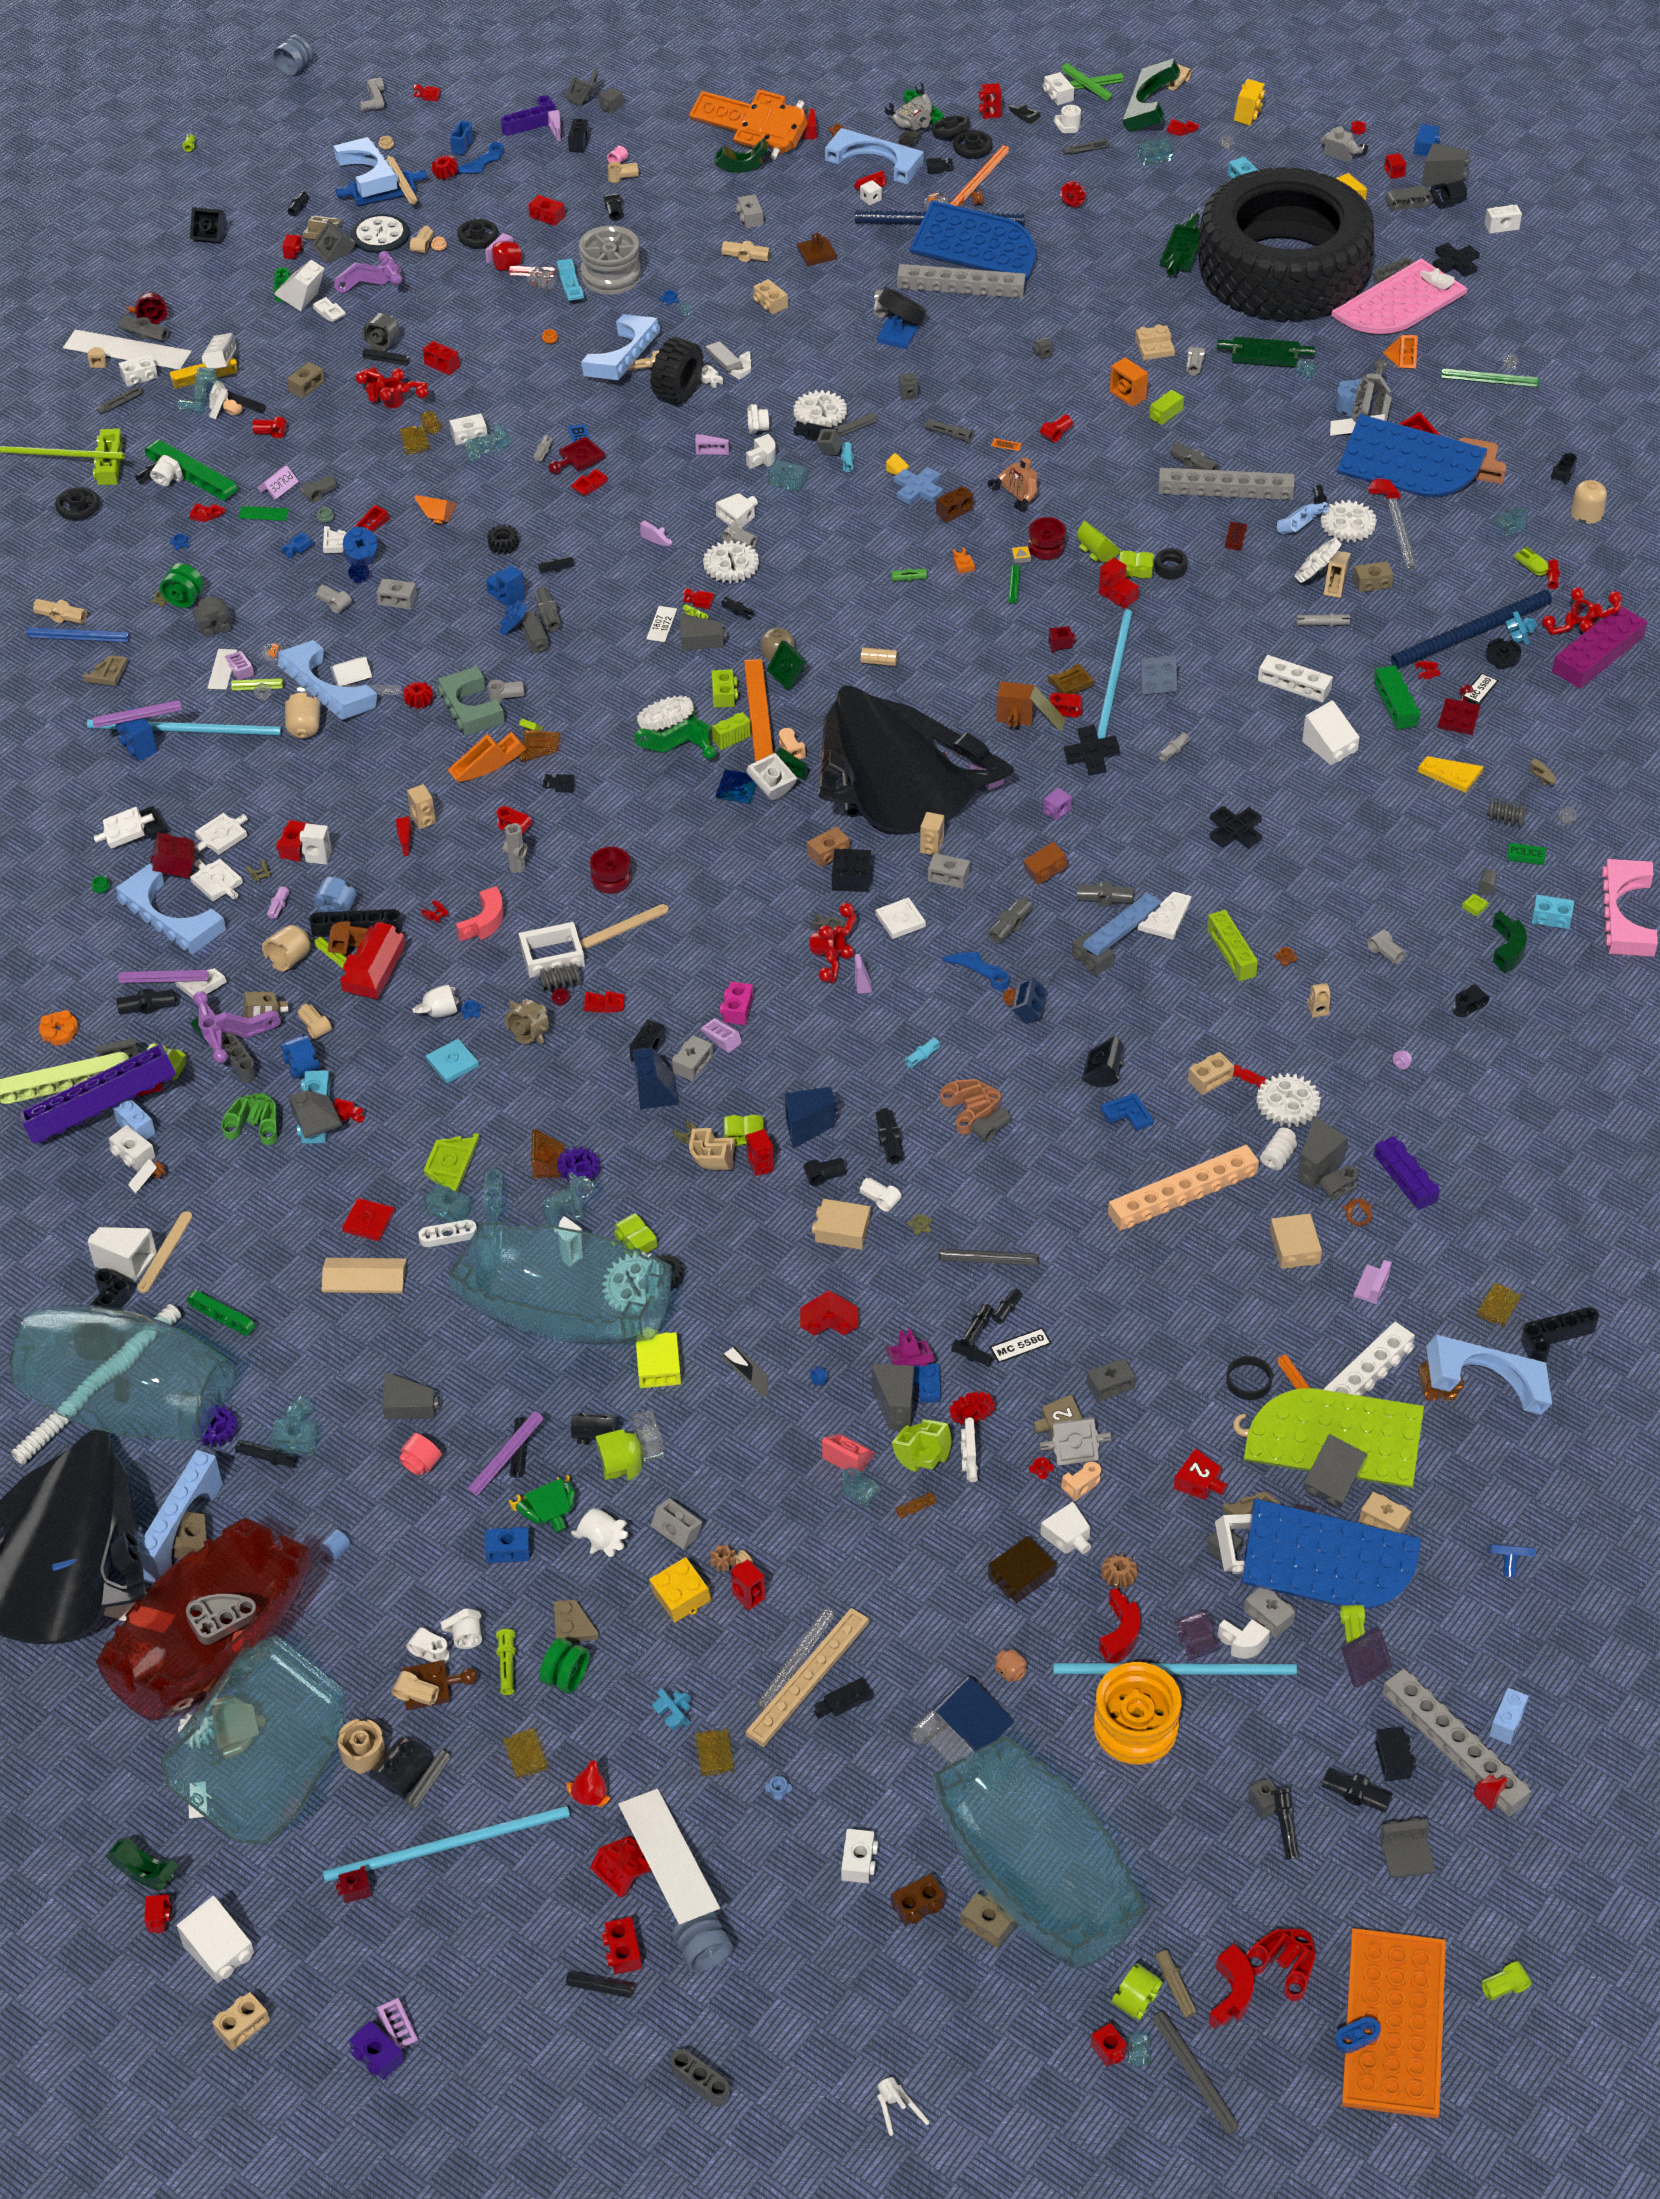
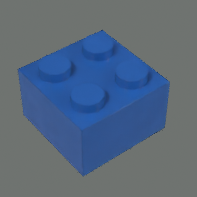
[115,707,157,761]

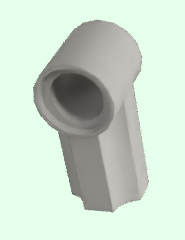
[874,290,888,318]
[1186,346,1205,376]
[721,522,757,549]
[316,585,352,613]
[488,680,524,703]
[1367,930,1406,965]

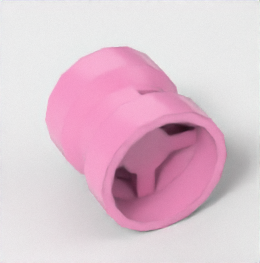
[607,146,628,164]

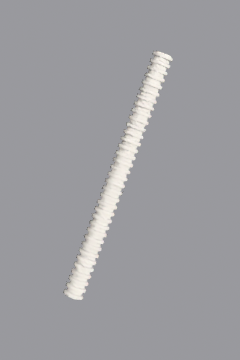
[12,1304,181,1464]

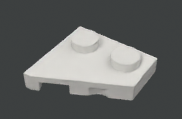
[209,380,228,419]
[323,526,346,553]
[175,968,226,999]

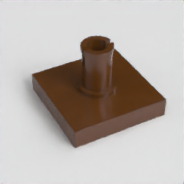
[797,233,837,266]

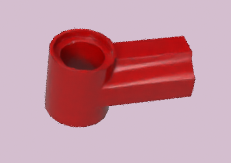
[1040,414,1073,442]
[252,416,287,438]

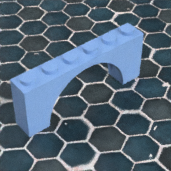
[825,128,924,184]
[333,137,398,198]
[581,314,660,380]
[278,640,377,720]
[116,863,226,955]
[1426,1335,1552,1415]
[139,1450,223,1585]

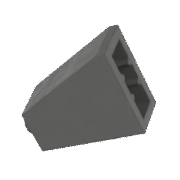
[679,614,727,650]
[382,1373,439,1419]

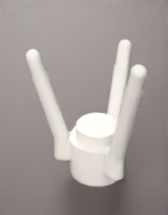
[877,2077,929,2136]

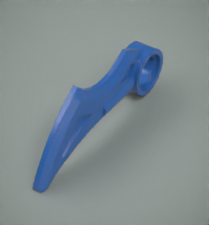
[457,142,504,173]
[942,952,1009,990]

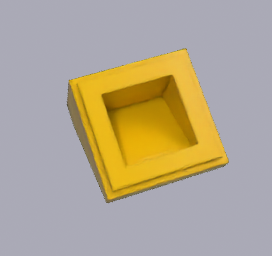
[886,453,909,475]

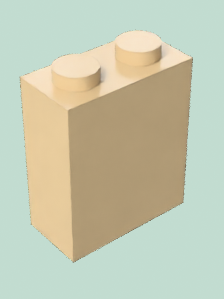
[812,1199,870,1250]
[1270,1214,1322,1269]

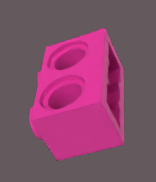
[720,981,753,1025]

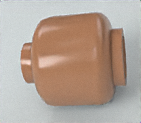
[995,1649,1027,1682]

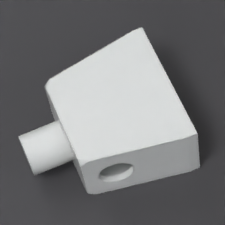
[716,493,758,527]
[1040,1502,1091,1554]

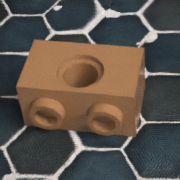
[807,826,850,867]

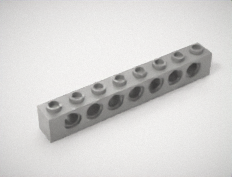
[897,264,1026,298]
[1158,468,1294,500]
[1382,1668,1531,1817]

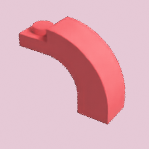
[456,886,504,941]

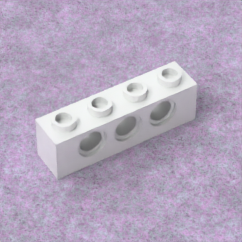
[202,333,236,370]
[1258,655,1333,703]

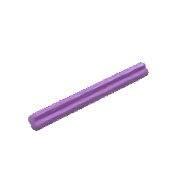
[92,700,182,728]
[118,970,209,983]
[468,1411,543,1496]

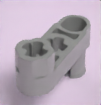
[360,78,384,112]

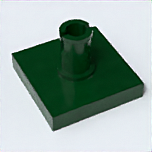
[766,641,807,690]

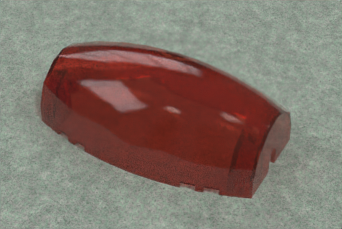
[96,1517,312,1721]

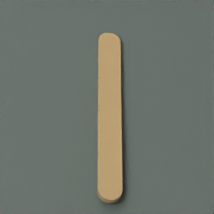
[580,904,668,948]
[137,1211,192,1293]

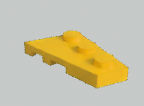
[1418,756,1484,793]

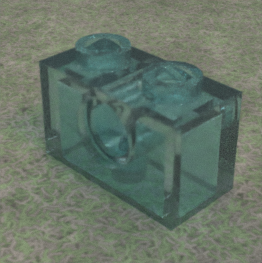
[1137,137,1173,165]
[768,460,807,493]
[424,1183,472,1223]
[270,1418,319,1455]

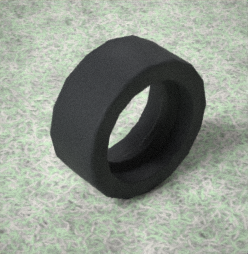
[1154,548,1188,579]

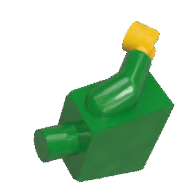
[509,1475,575,1533]

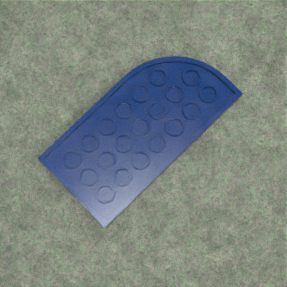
[910,200,1036,281]
[1337,414,1487,497]
[1240,1499,1421,1609]

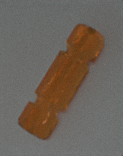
[896,1492,936,1519]

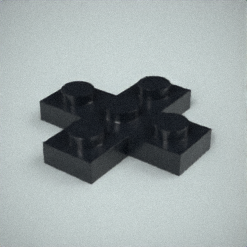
[1432,242,1480,277]
[1063,725,1120,776]
[1210,806,1262,849]

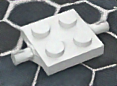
[94,807,154,848]
[194,813,248,855]
[190,859,243,901]
[961,1418,978,1482]

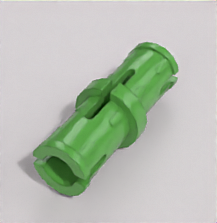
[891,568,927,582]

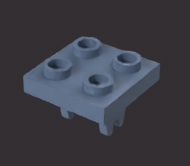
[1140,655,1177,695]

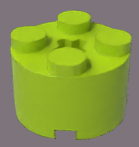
[1111,1963,1163,2021]

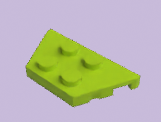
[424,1133,480,1196]

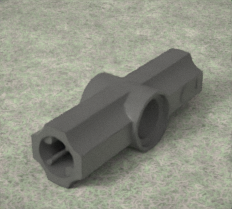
[120,315,169,341]
[1170,442,1219,470]
[534,587,561,632]
[1077,881,1134,906]
[988,897,1032,944]

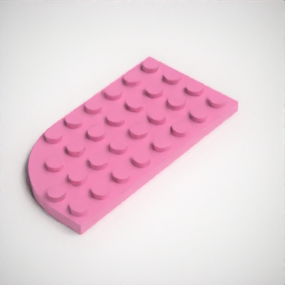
[1332,259,1467,334]

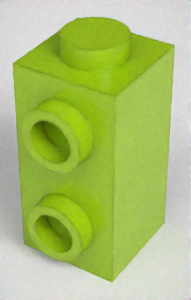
[1149,390,1184,425]

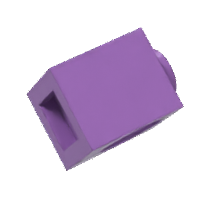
[1043,788,1072,820]

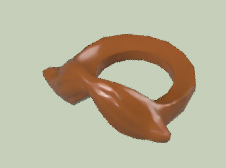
[1342,1198,1373,1226]

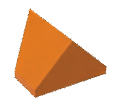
[1383,335,1418,369]

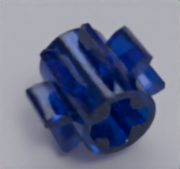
[348,561,370,583]

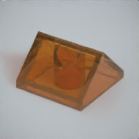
[531,1128,564,1178]

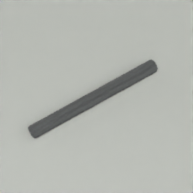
[1153,2012,1239,2135]

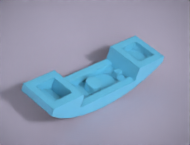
[557,258,584,301]

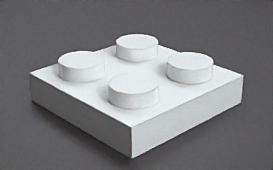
[875,897,926,939]

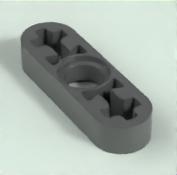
[1373,258,1414,283]

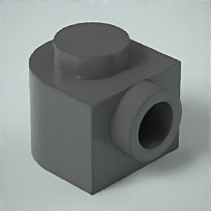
[1032,337,1053,360]

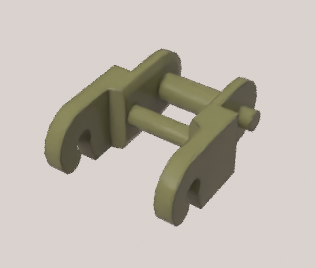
[245,859,271,883]
[673,1121,697,1145]

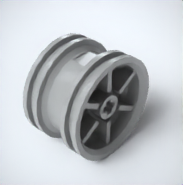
[579,225,641,295]

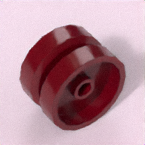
[1028,517,1066,560]
[590,847,632,894]

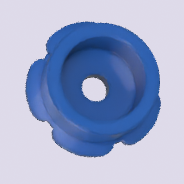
[810,1366,828,1386]

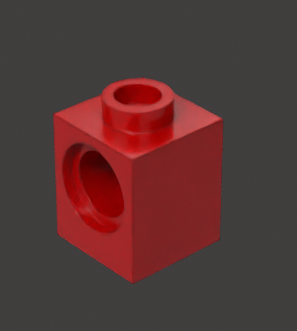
[1384,153,1407,179]
[1090,2022,1127,2067]

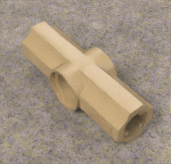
[722,241,771,262]
[33,599,87,624]

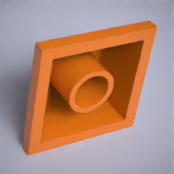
[415,495,457,524]

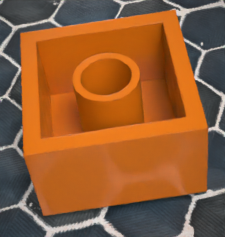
[1110,357,1148,407]

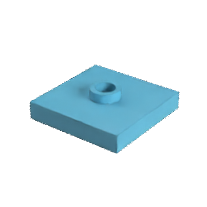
[426,1039,479,1084]

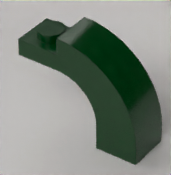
[714,138,768,173]
[1493,911,1527,974]
[105,1837,179,1891]

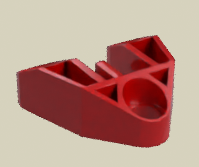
[1246,1929,1316,2001]

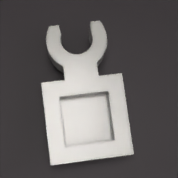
[700,365,723,388]

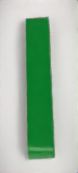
[145,439,238,501]

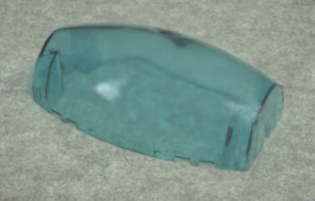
[448,1222,672,1345]
[10,1305,237,1441]
[931,1736,1146,1969]

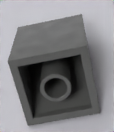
[1422,143,1471,187]
[1298,1117,1347,1189]
[872,1363,914,1432]
[1303,1434,1367,1508]

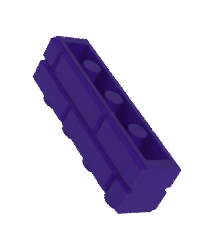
[1374,1136,1440,1210]

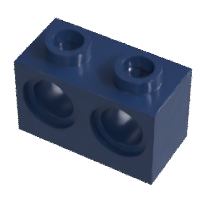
[1012,977,1047,1024]

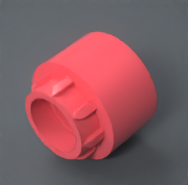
[400,1433,442,1475]

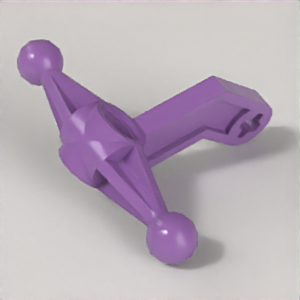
[334,251,402,293]
[193,991,281,1064]

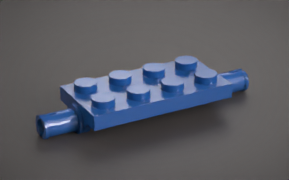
[335,169,427,206]

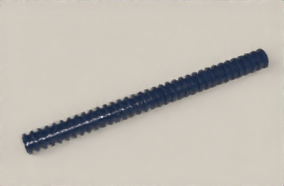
[855,209,1024,226]
[1391,589,1552,669]

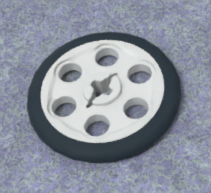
[351,214,410,253]

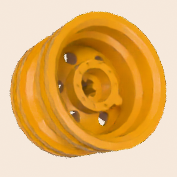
[1094,1662,1181,1765]

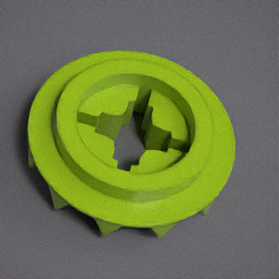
[682,605,708,619]

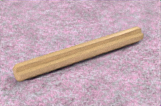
[385,156,417,205]

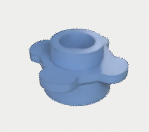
[765,1776,792,1801]

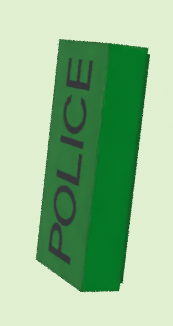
[1507,843,1546,865]

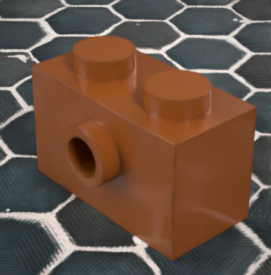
[1023,842,1068,885]

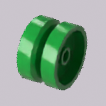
[159,563,204,608]
[539,1638,590,1695]

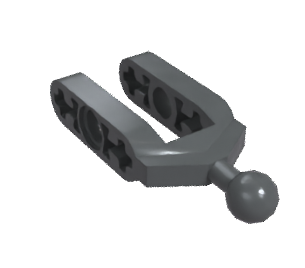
[1352,359,1392,421]

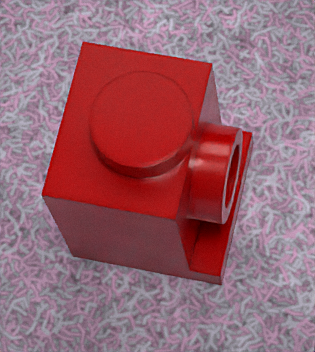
[282,234,303,259]
[144,1894,172,1933]

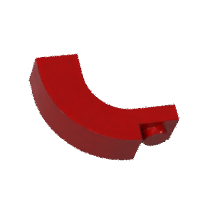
[1098,1588,1140,1663]
[1208,1944,1254,2029]

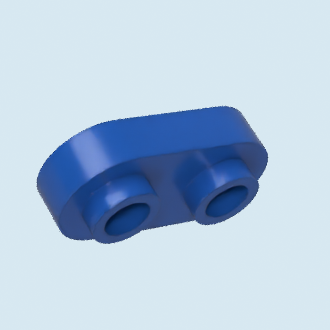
[1335,2017,1381,2053]

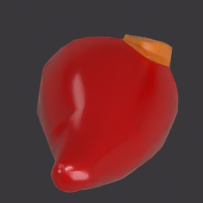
[566,1760,611,1807]

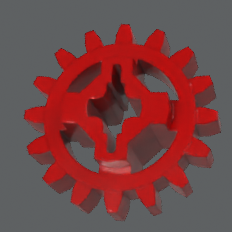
[949,1391,995,1425]

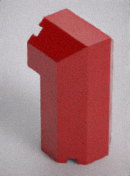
[340,922,406,999]

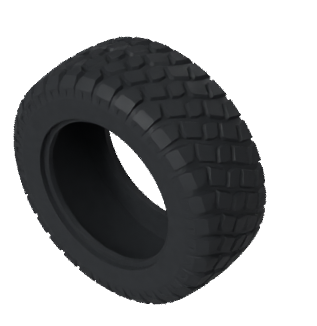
[1198,167,1374,320]

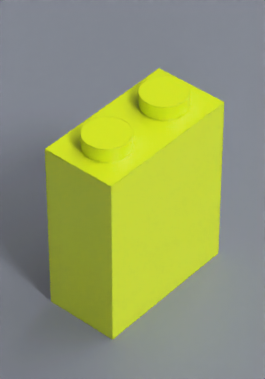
[635,1332,681,1388]

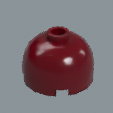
[135,292,168,325]

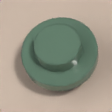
[317,507,334,523]

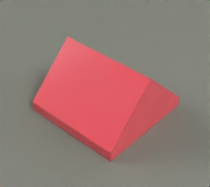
[822,1434,875,1477]

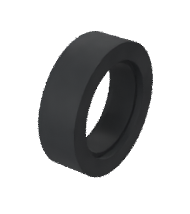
[878,287,927,325]

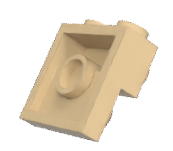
[1135,324,1175,360]

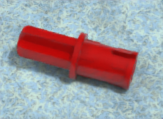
[1546,558,1560,589]

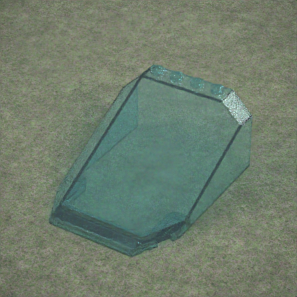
[161,1635,345,1845]

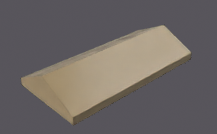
[322,1258,407,1293]

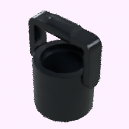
[1430,180,1467,207]

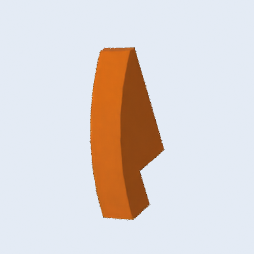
[448,732,526,782]

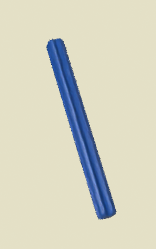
[26,627,129,642]

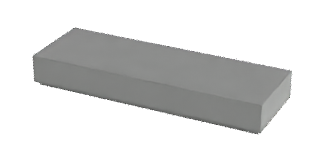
[705,341,741,371]

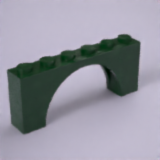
[1123,58,1180,132]

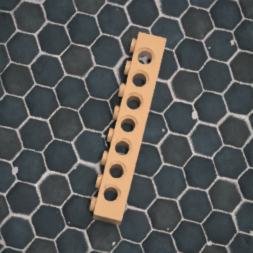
[1108,1145,1259,1231]

